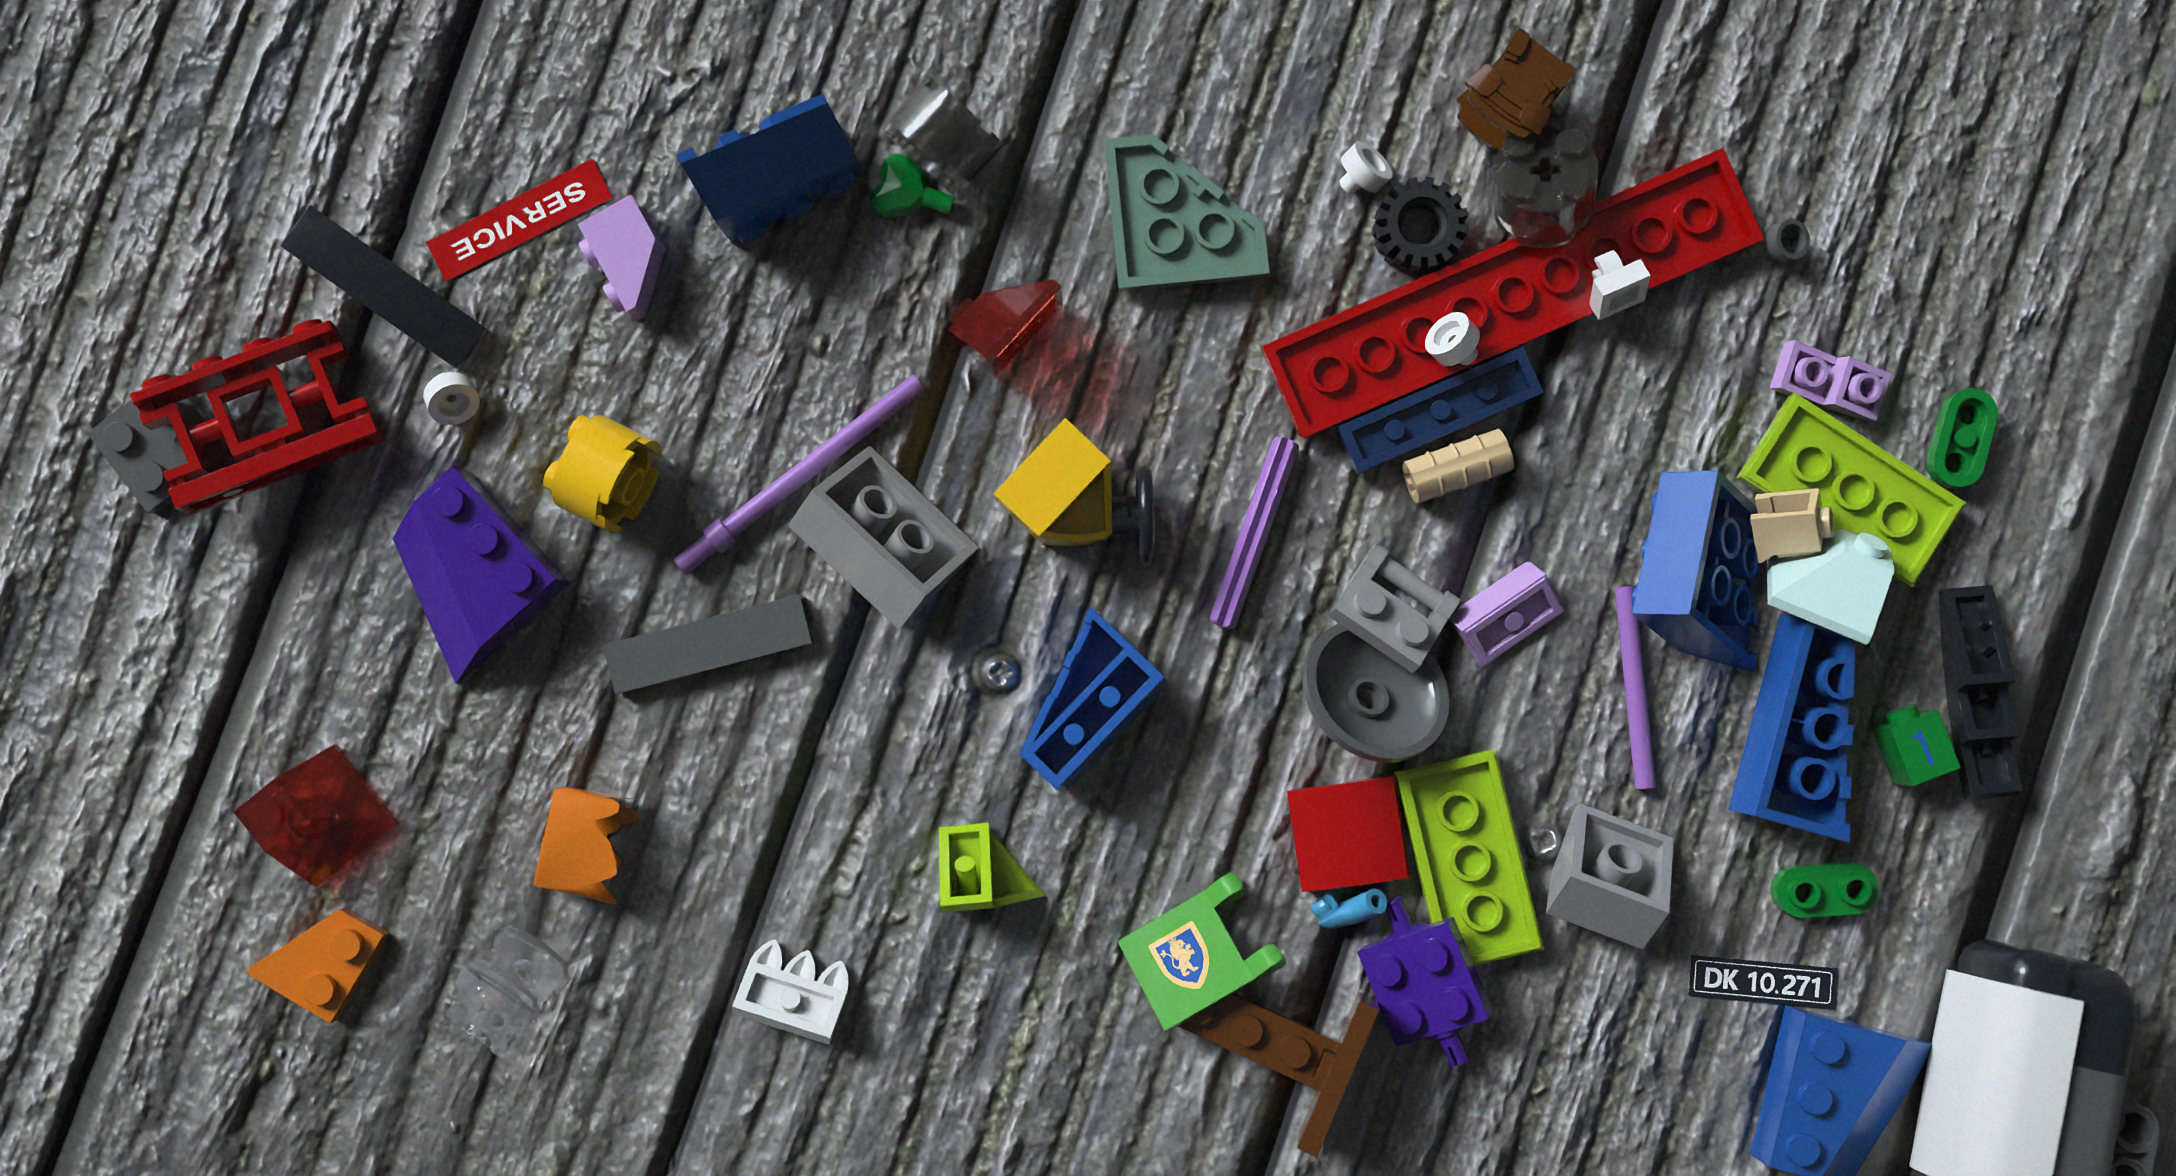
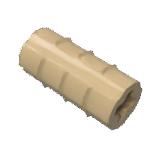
[1402,429,1514,504]

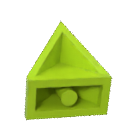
[939,823,1046,913]

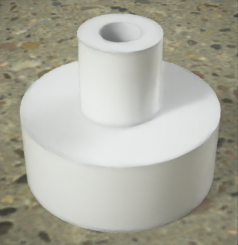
[1339,141,1393,195]
[1425,312,1480,366]
[423,372,480,425]

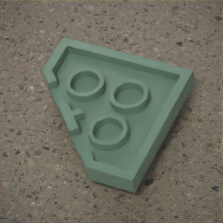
[1104,134,1270,292]

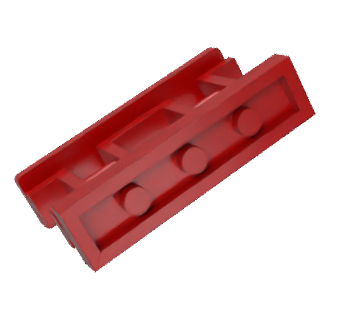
[129,319,386,516]

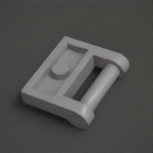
[1328,542,1460,673]

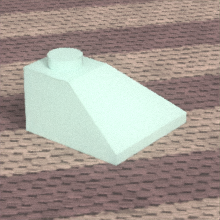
[1767,529,1894,645]

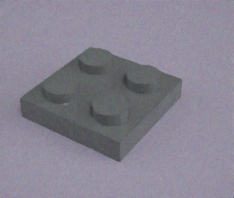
[87,372,232,514]

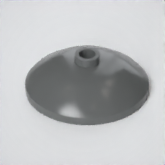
[1303,623,1449,763]

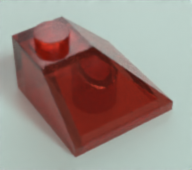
[948,280,1063,378]
[233,745,399,888]

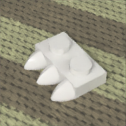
[732,939,849,1045]

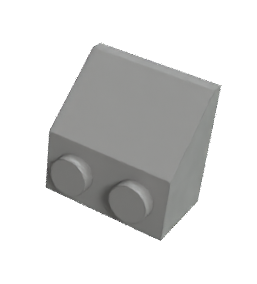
[1546,803,1674,949]

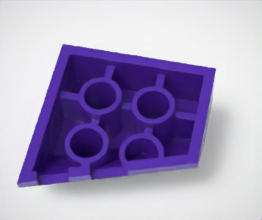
[393,466,570,684]

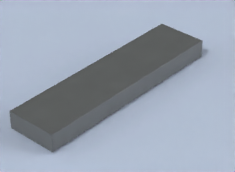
[603,594,814,694]

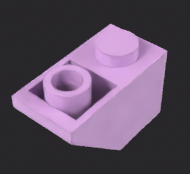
[578,195,665,321]

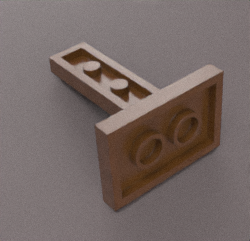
[1178,991,1379,1158]

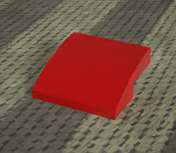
[1287,776,1410,892]

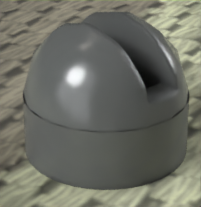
[1764,219,1810,262]

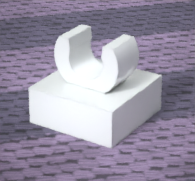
[1589,250,1650,320]

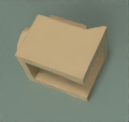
[1750,488,1834,563]

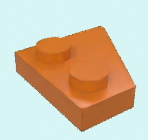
[246,907,390,1024]

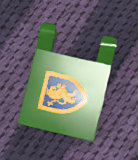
[1117,873,1286,1032]

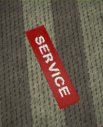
[426,158,613,282]

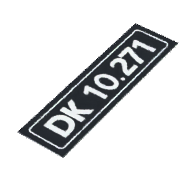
[1688,955,1838,1009]

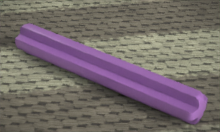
[1210,436,1299,629]

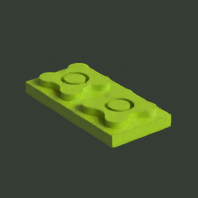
[1736,393,1966,588]
[1394,749,1544,966]

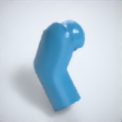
[1311,889,1387,930]

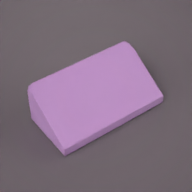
[1449,562,1564,667]

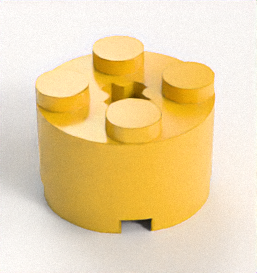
[543,415,662,533]

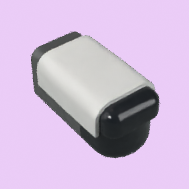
[1909,939,2159,1176]

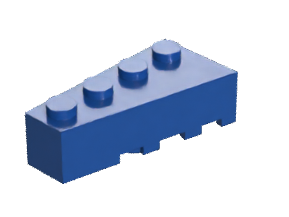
[1728,614,1855,843]

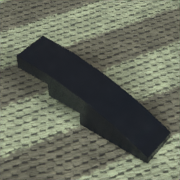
[280,205,486,369]
[1939,585,2023,800]

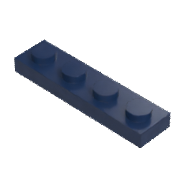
[1336,347,1544,475]

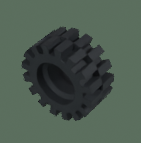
[1372,177,1469,275]

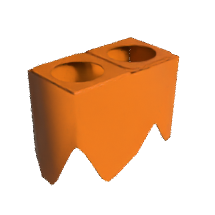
[533,787,641,904]

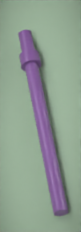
[674,375,925,575]

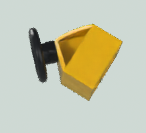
[993,418,1155,567]

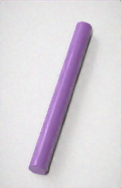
[1615,586,1656,789]

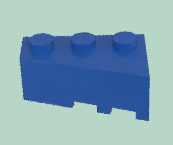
[1019,606,1169,794]

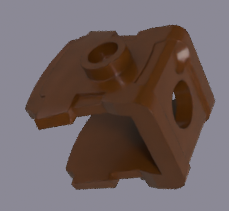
[1457,27,1578,157]

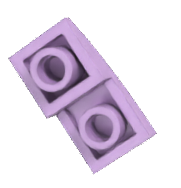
[1769,340,1891,422]

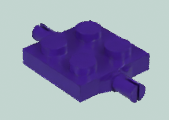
[1357,896,1494,1067]

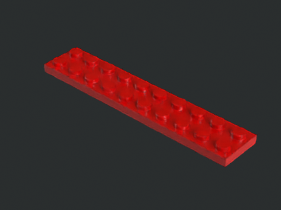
[1261,148,1764,440]

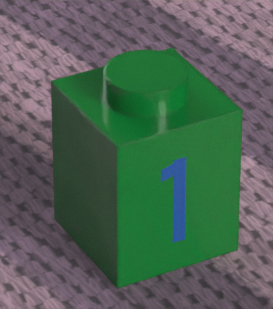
[1871,704,1961,786]

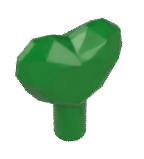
[870,153,956,218]

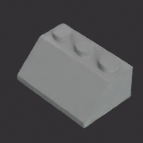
[788,445,979,629]

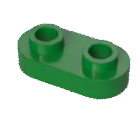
[1926,388,1998,489]
[1770,862,1878,918]

